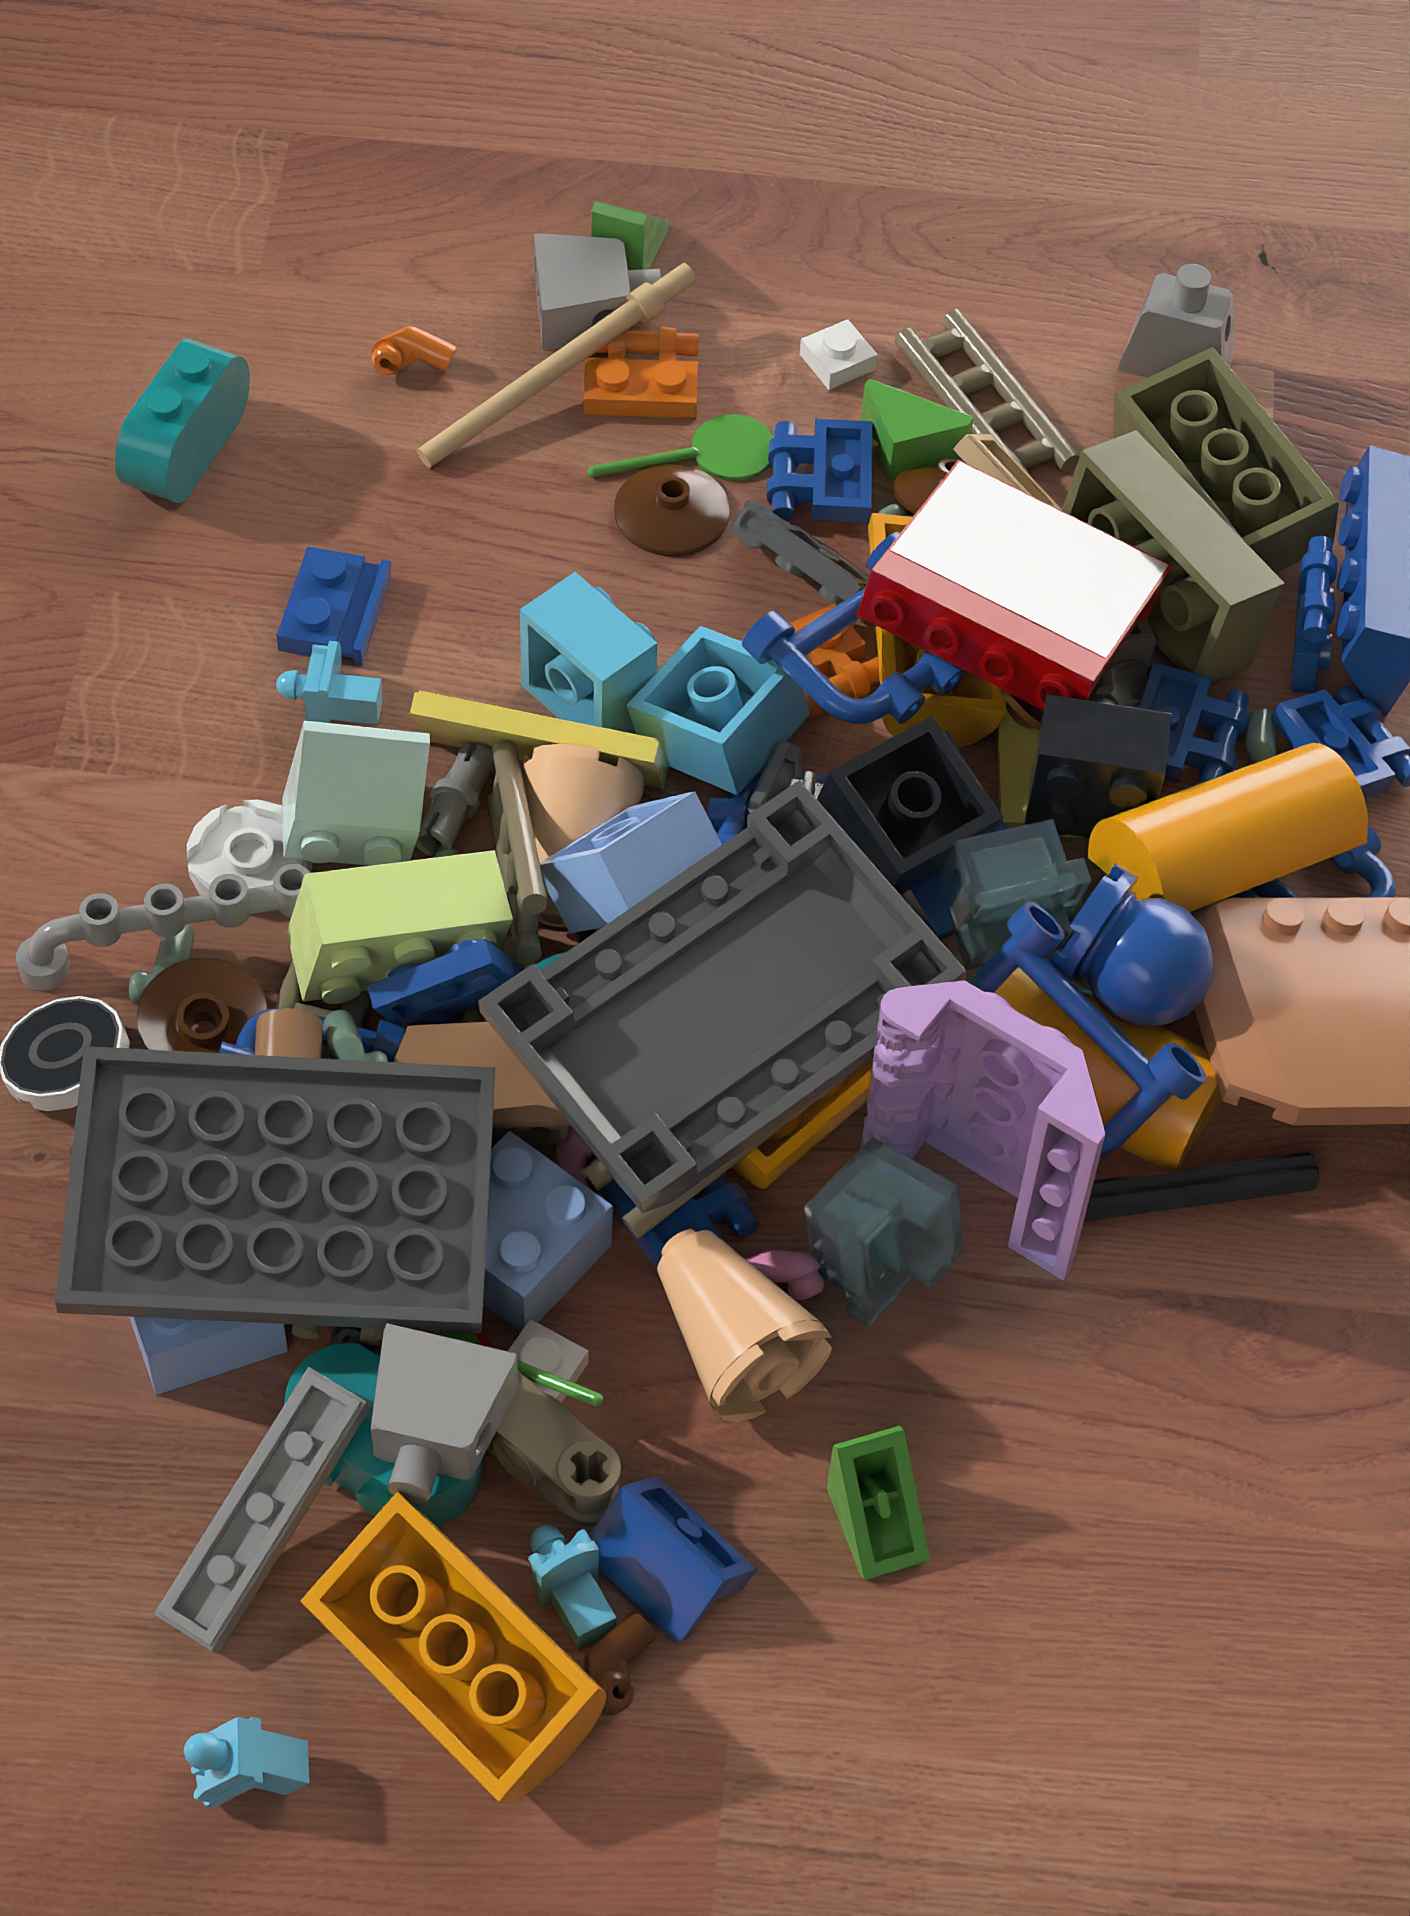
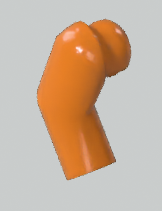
[371,326,457,375]

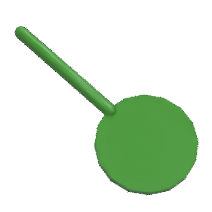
[587,414,774,481]

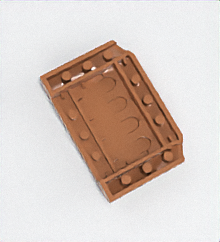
[1189,897,1410,1126]

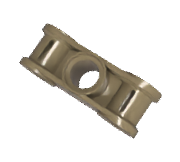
[487,1370,621,1527]

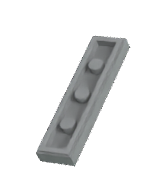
[154,1367,372,1654]

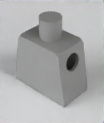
[534,233,661,350]
[1118,264,1235,378]
[371,1323,518,1503]

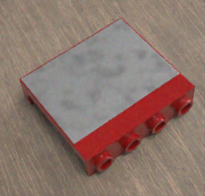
[856,460,1172,710]

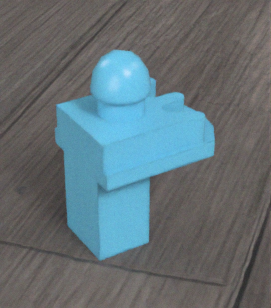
[276,641,383,725]
[528,1525,616,1651]
[184,1717,309,1808]

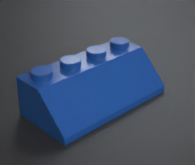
[1336,446,1410,716]

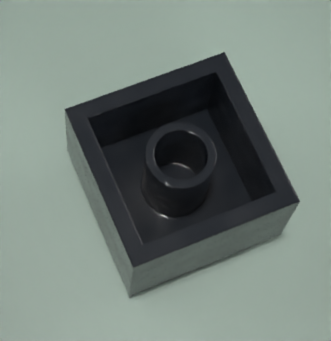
[1024,694,1172,838]
[817,716,1003,895]

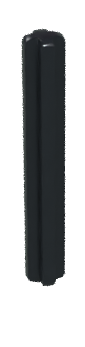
[1084,1152,1319,1221]

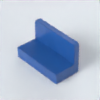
[589,1476,757,1642]

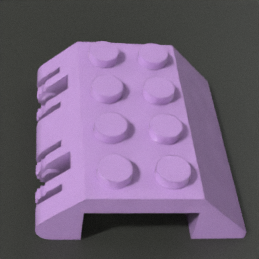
[861,980,1105,1281]

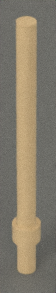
[417,263,696,468]

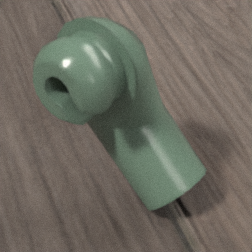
[129,924,195,1005]

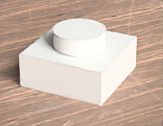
[799,319,878,390]
[508,1319,589,1403]

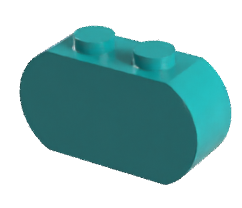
[115,338,250,503]
[285,1343,483,1526]

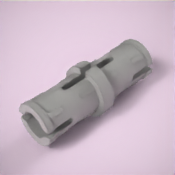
[415,742,495,856]

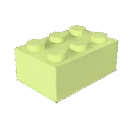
[287,850,513,1004]

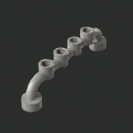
[16,864,310,991]

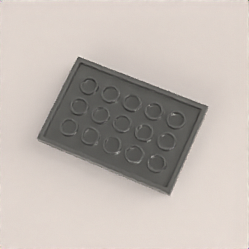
[55,1046,495,1333]

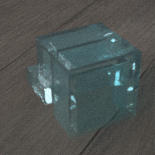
[936,819,1092,971]
[804,1137,964,1327]

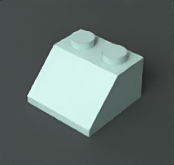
[282,721,430,866]

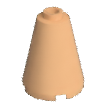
[521,744,645,927]
[657,1229,832,1423]

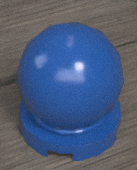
[1050,864,1214,1027]

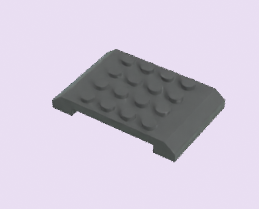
[478,780,967,1213]

